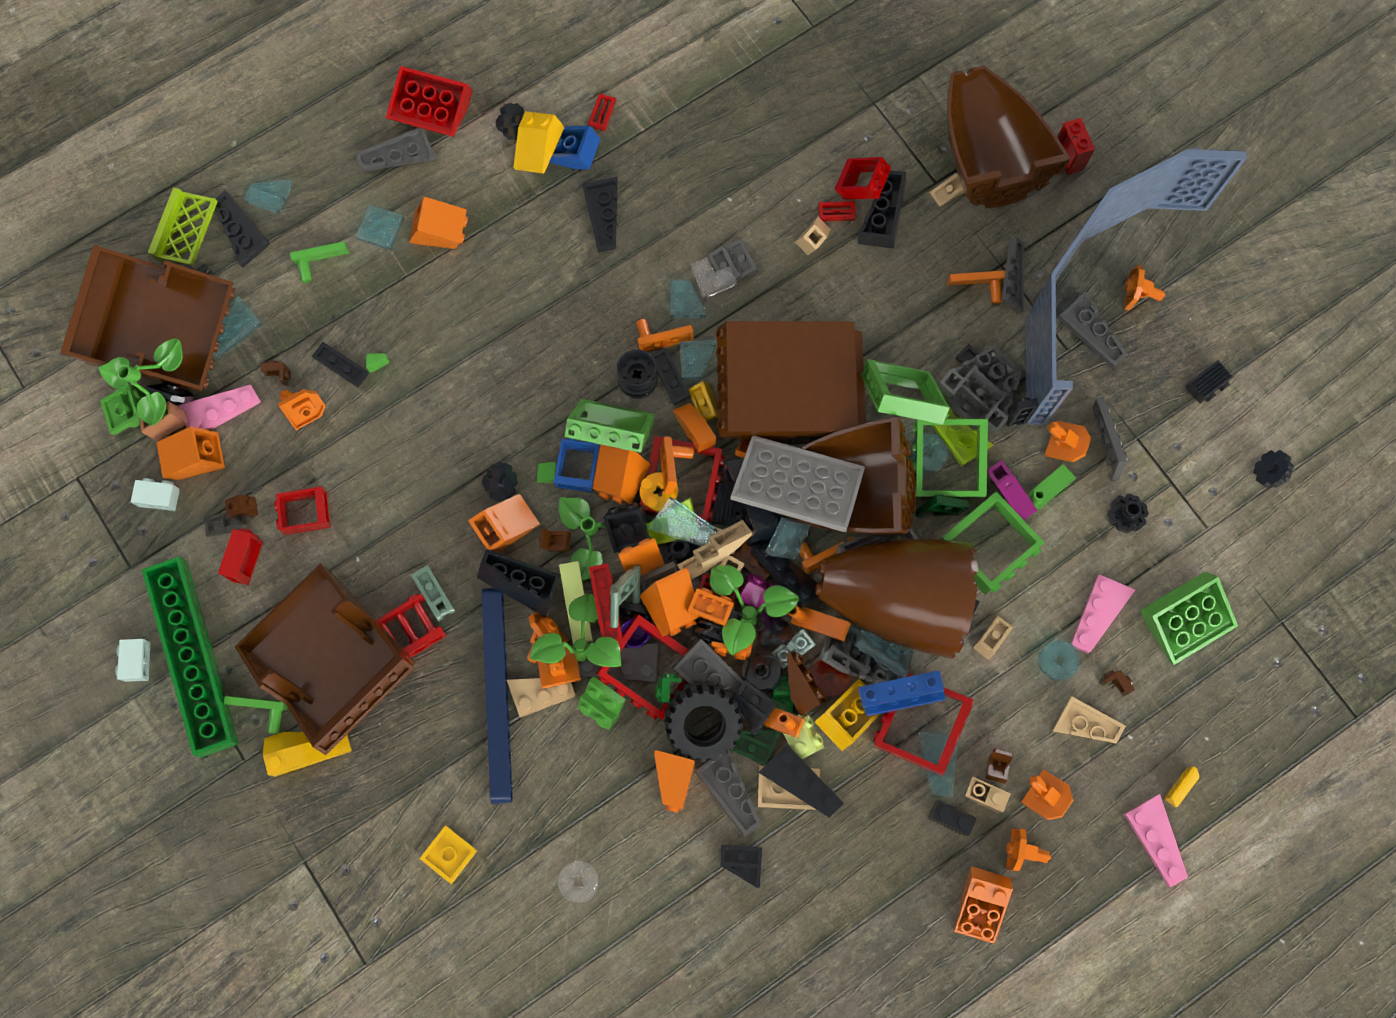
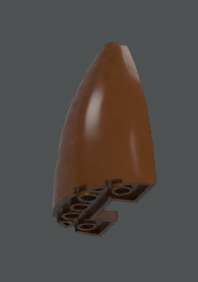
[947,66,1070,208]
[778,417,916,534]
[815,539,978,659]

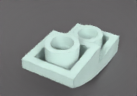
[771,629,816,669]

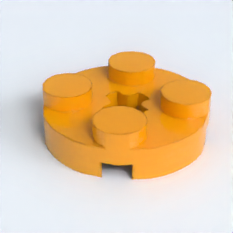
[640,472,679,512]

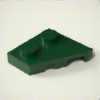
[916,494,970,517]
[729,730,781,766]

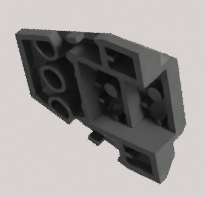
[938,346,1022,434]
[819,613,905,683]

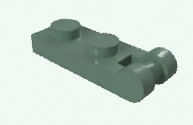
[411,565,456,622]

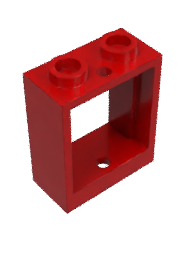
[1057,118,1095,175]
[835,157,891,200]
[274,486,331,535]
[218,528,263,586]

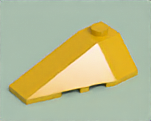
[263,732,352,777]

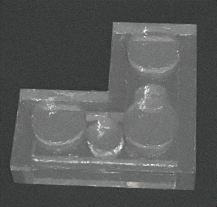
[690,257,738,299]

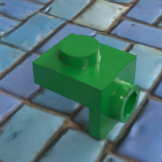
[655,673,682,702]

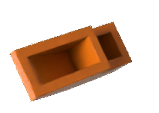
[673,403,716,452]

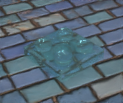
[356,205,404,250]
[765,517,811,559]

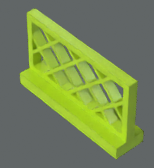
[148,187,218,267]

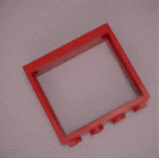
[640,436,725,525]
[595,614,688,720]
[873,672,974,777]

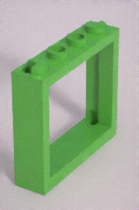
[861,359,950,424]
[565,399,655,453]
[911,418,988,497]
[941,491,1045,595]

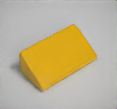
[688,381,718,422]
[1165,766,1199,808]

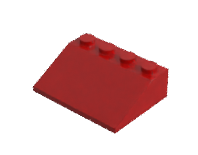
[385,66,473,137]

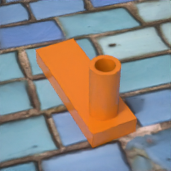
[947,271,1005,304]
[636,319,694,352]
[659,437,694,494]
[794,537,854,574]
[788,606,851,642]
[742,708,805,739]

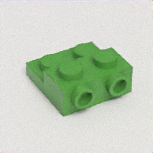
[100,384,145,435]
[577,676,626,730]

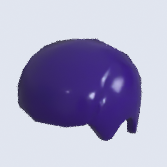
[621,618,650,648]

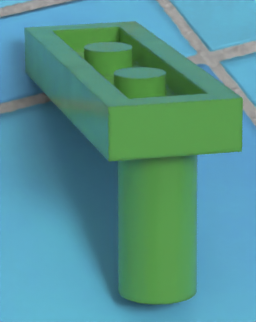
[290,241,350,283]
[1027,464,1076,515]
[224,695,288,733]

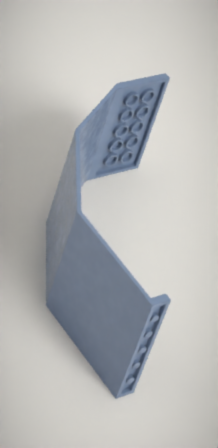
[1026,148,1247,425]

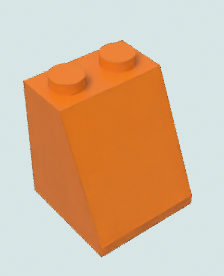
[409,197,468,249]
[156,426,225,480]
[592,444,651,505]
[640,567,700,637]
[654,750,695,813]

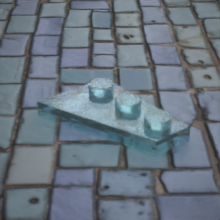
[647,497,718,546]

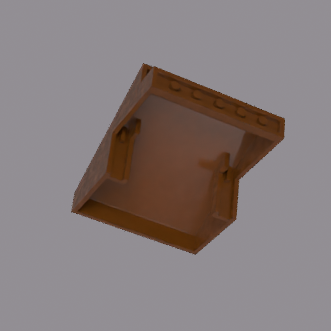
[60,245,236,392]
[716,321,866,443]
[235,563,416,755]

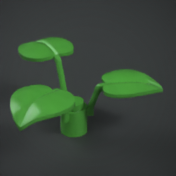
[98,339,183,426]
[559,497,607,581]
[710,565,799,655]
[530,594,621,667]

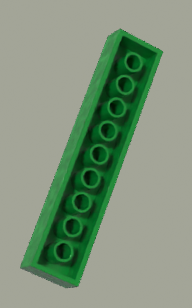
[141,556,239,758]

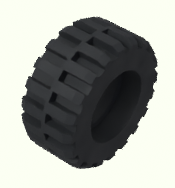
[664,681,743,762]

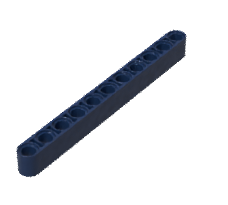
[482,588,513,804]

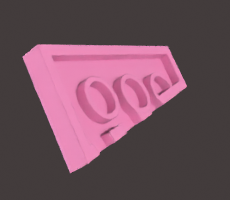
[178,385,261,431]
[1070,574,1135,654]
[1124,794,1188,887]

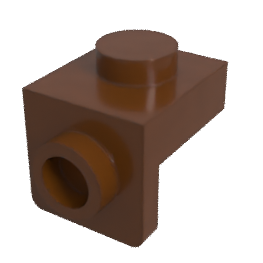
[260,360,291,386]
[225,494,258,518]
[539,529,571,552]
[1100,670,1135,696]
[986,748,1013,784]

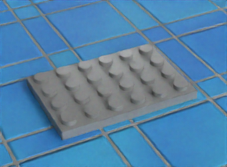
[731,435,865,533]

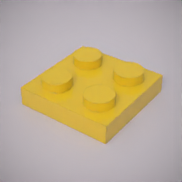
[419,825,478,884]

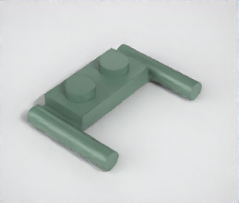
[610,565,641,628]

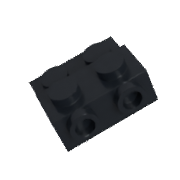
[603,503,651,553]

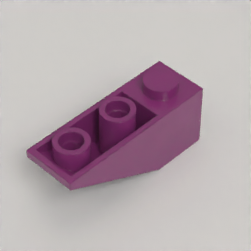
[987,460,1038,520]
[737,573,799,609]

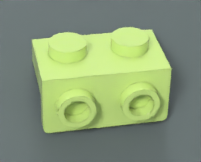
[783,713,824,759]

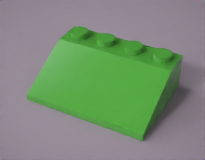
[1140,572,1238,665]

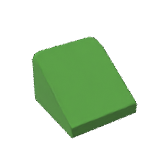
[366,353,390,373]
[537,462,557,484]

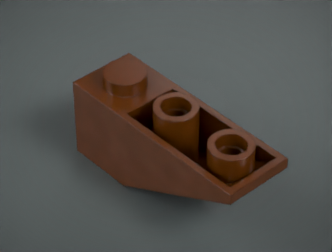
[787,649,826,716]

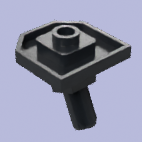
[145,383,194,405]

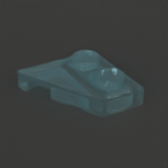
[244,180,293,214]
[670,280,706,318]
[680,340,716,380]

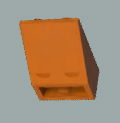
[468,494,540,553]
[618,538,665,585]
[954,866,1013,943]

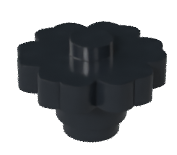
[496,103,524,140]
[1253,450,1294,488]
[482,462,518,502]
[1107,494,1149,533]
[663,538,701,570]
[756,611,794,647]

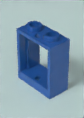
[554,438,600,493]

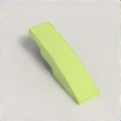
[559,561,593,644]

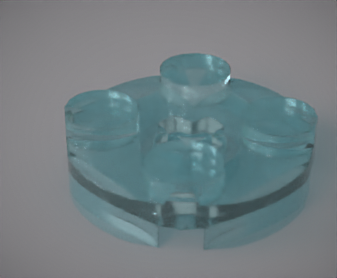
[909,434,948,472]
[1038,641,1080,681]

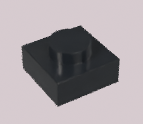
[955,344,980,364]

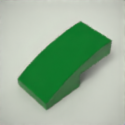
[773,676,793,714]

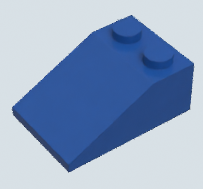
[549,126,601,169]

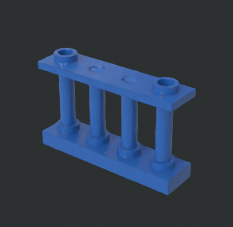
[858,670,946,716]

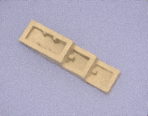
[677,520,752,580]

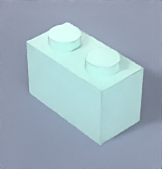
[131,478,180,511]
[115,639,151,682]

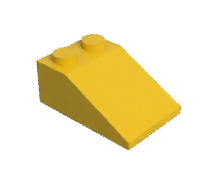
[513,111,564,174]
[815,679,880,751]

